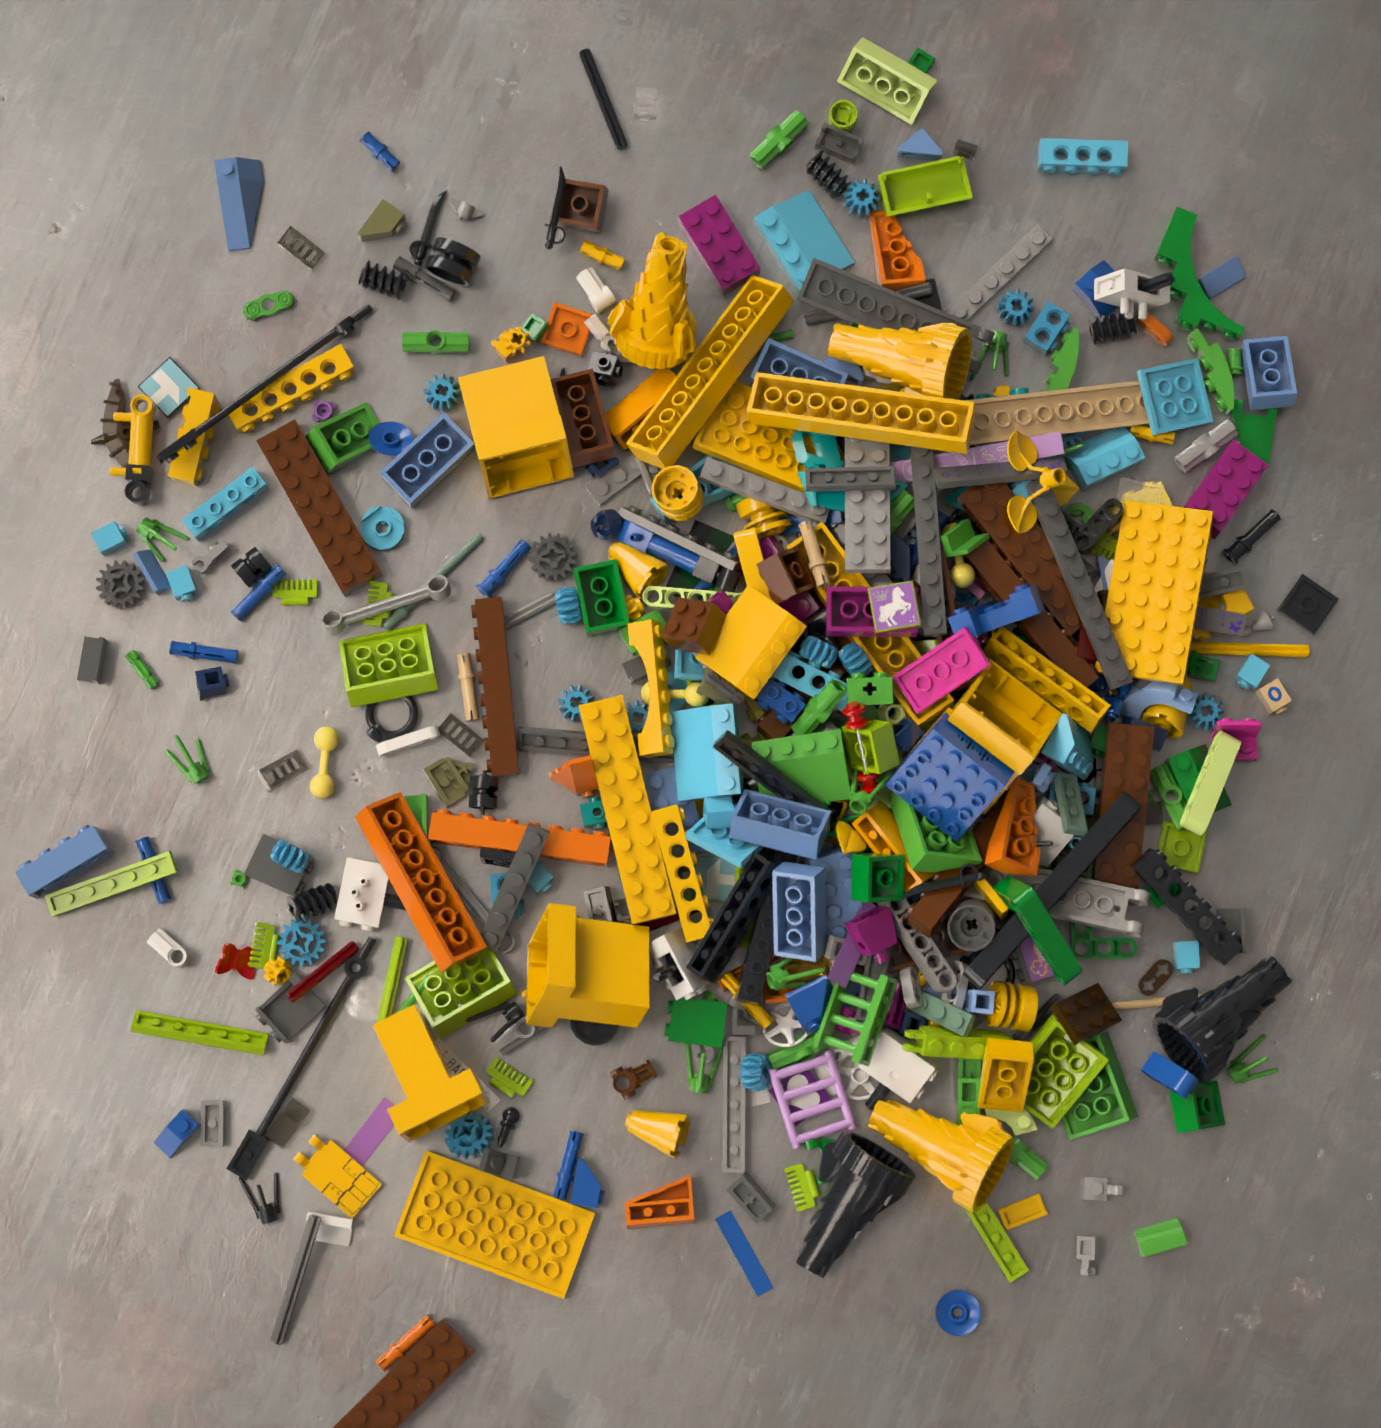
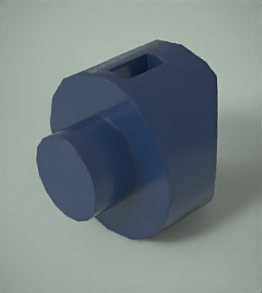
[590,509,624,540]

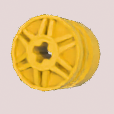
[652,465,704,521]
[736,498,792,540]
[985,980,1038,1032]

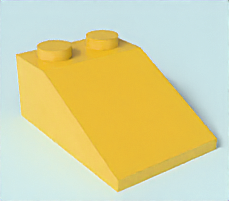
[978,1038,1034,1112]

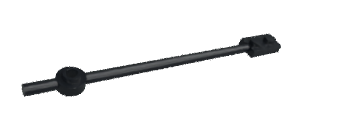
[156,304,373,464]
[226,936,377,1180]

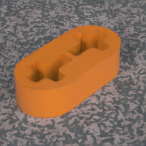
[1136,312,1174,346]

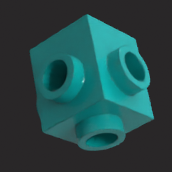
[580,796,607,830]

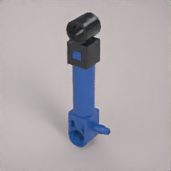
[616,519,743,593]

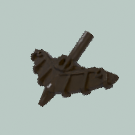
[90,378,160,485]

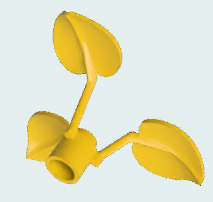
[1007,430,1080,533]
[827,800,866,855]

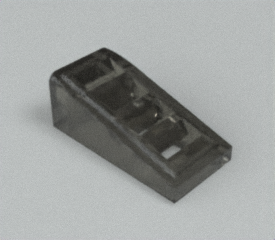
[276,225,325,270]
[438,713,484,758]
[258,749,309,792]

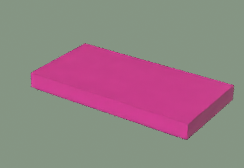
[892,627,992,714]

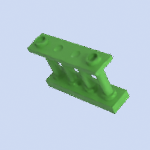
[813,966,898,1066]

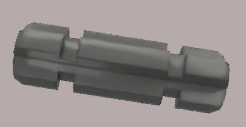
[704,671,745,705]

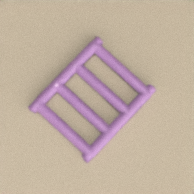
[769,1050,857,1149]

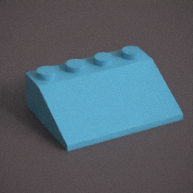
[753,190,855,295]
[670,703,744,801]

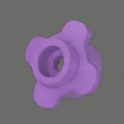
[312,400,336,422]

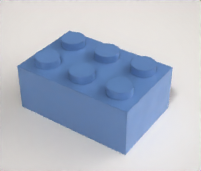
[1241,336,1297,410]

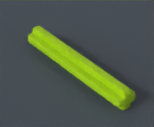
[377,936,408,1022]

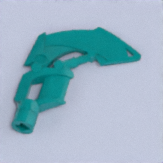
[791,430,907,512]

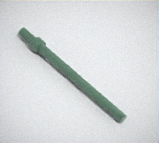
[383,533,484,631]

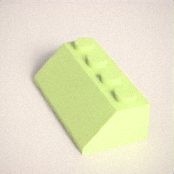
[837,37,937,125]

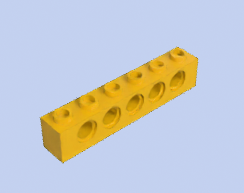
[224,344,355,433]
[983,626,1111,733]
[651,804,713,943]

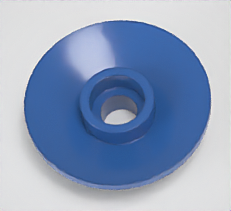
[369,422,413,455]
[935,1290,981,1336]

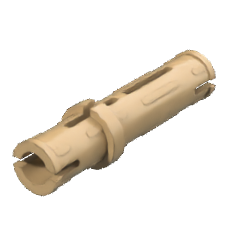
[798,521,831,588]
[456,653,480,721]

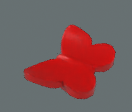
[215,943,255,980]

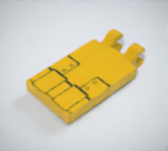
[293,1135,382,1219]

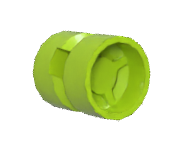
[828,100,857,133]

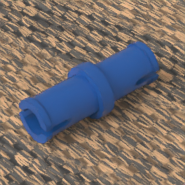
[360,131,400,172]

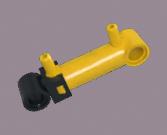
[110,394,156,505]

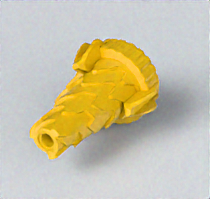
[607,232,697,369]
[827,323,972,400]
[867,1100,1015,1213]

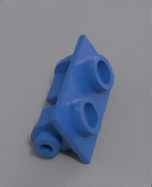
[1102,684,1131,722]

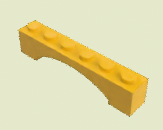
[628,619,674,758]

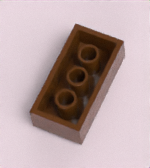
[550,368,616,468]

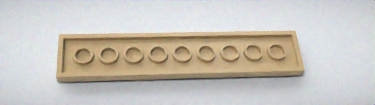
[965,381,1149,446]

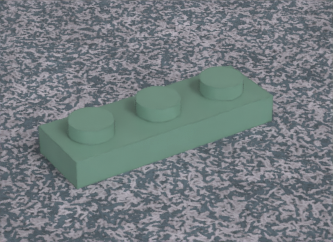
[1053,772,1088,836]
[910,990,976,1037]

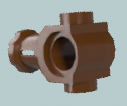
[610,1059,658,1100]

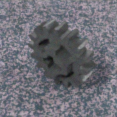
[529,533,577,582]
[96,560,145,609]

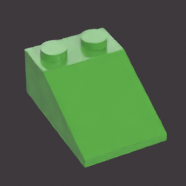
[305,402,379,474]

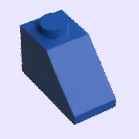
[154,1109,201,1158]
[570,1158,605,1208]

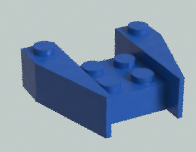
[948,583,1045,637]

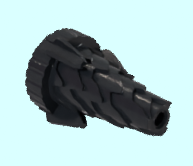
[1152,956,1292,1084]
[796,1131,916,1278]

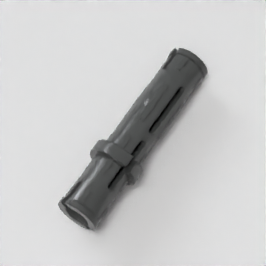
[393,256,456,302]

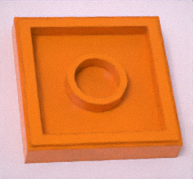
[540,302,593,358]

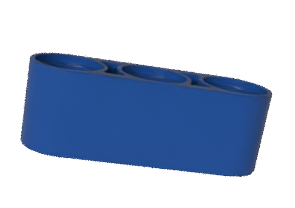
[1140,1051,1199,1099]

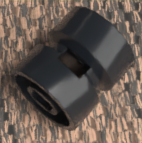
[231,546,273,588]

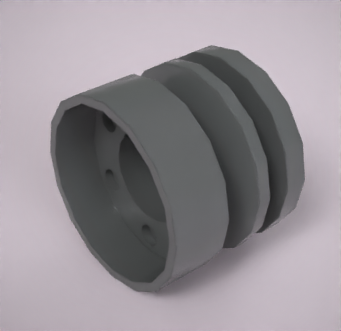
[948,898,996,951]

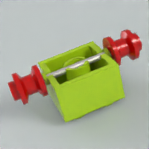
[842,702,900,796]

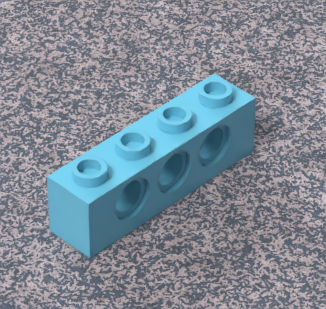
[1038,138,1128,175]
[182,467,269,542]
[772,650,848,712]

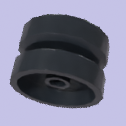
[425,237,481,286]
[570,1020,619,1046]

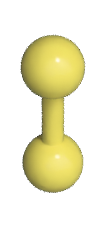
[942,523,975,588]
[641,682,709,707]
[310,726,339,799]

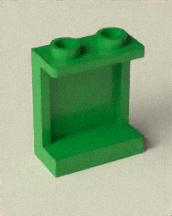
[664,997,727,1048]

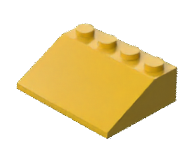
[695,585,807,699]

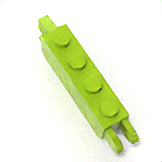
[902,1026,1018,1059]

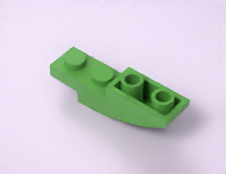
[1040,326,1079,392]
[1187,328,1235,415]
[957,1058,981,1126]

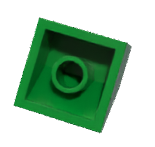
[851,853,905,903]
[1170,1081,1225,1133]

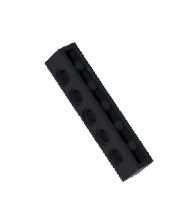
[1130,848,1244,966]
[686,851,780,984]

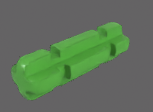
[125,650,159,690]

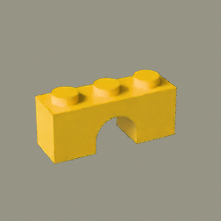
[1192,589,1255,642]

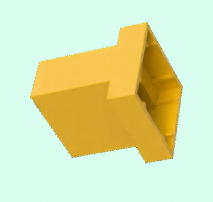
[458,356,574,499]
[947,659,1062,815]
[526,903,649,1028]
[373,1005,490,1142]

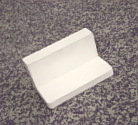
[306,1212,354,1246]

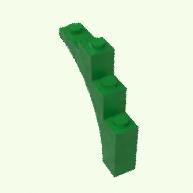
[1154,206,1244,341]

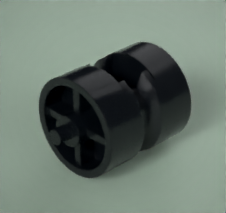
[468,770,499,815]

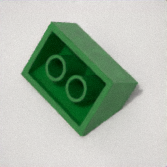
[573,559,630,637]
[1164,744,1232,813]

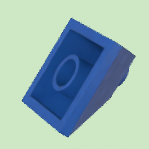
[1072,260,1118,319]
[785,974,834,1034]

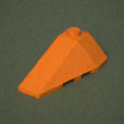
[869,210,926,291]
[549,755,599,798]
[985,777,1040,876]

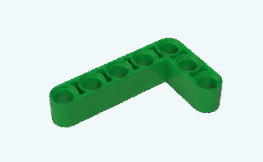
[1069,866,1137,959]
[992,875,1083,986]

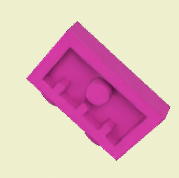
[1211,718,1262,761]

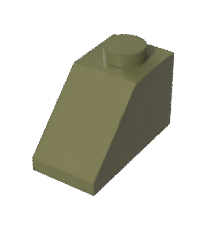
[357,199,406,242]

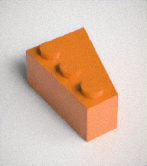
[625,1174,695,1229]

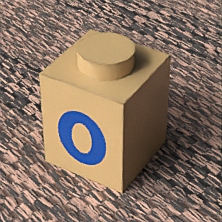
[1256,678,1292,715]

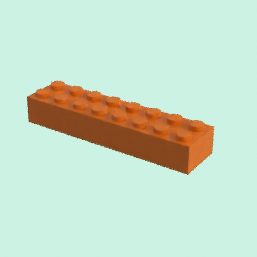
[355,792,487,973]
[428,809,611,867]

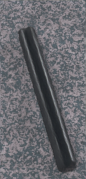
[579,48,627,150]

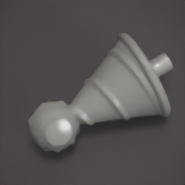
[1244,610,1275,637]

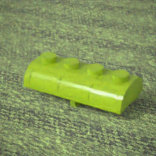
[878,156,973,217]

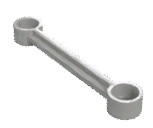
[321,575,451,635]
[430,844,515,954]

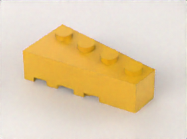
[168,387,221,486]

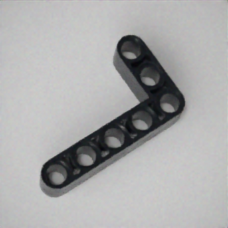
[1008,482,1124,555]

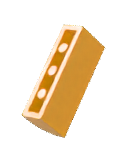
[605,368,677,450]
[852,802,937,892]

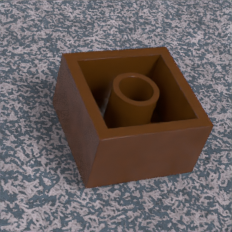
[558,179,609,233]
[756,546,817,604]
[661,597,727,655]

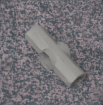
[1174,419,1239,473]
[494,1017,559,1055]

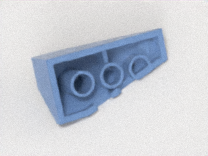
[214,157,264,251]

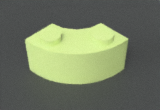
[982,1108,1037,1136]

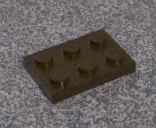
[1050,983,1123,1046]

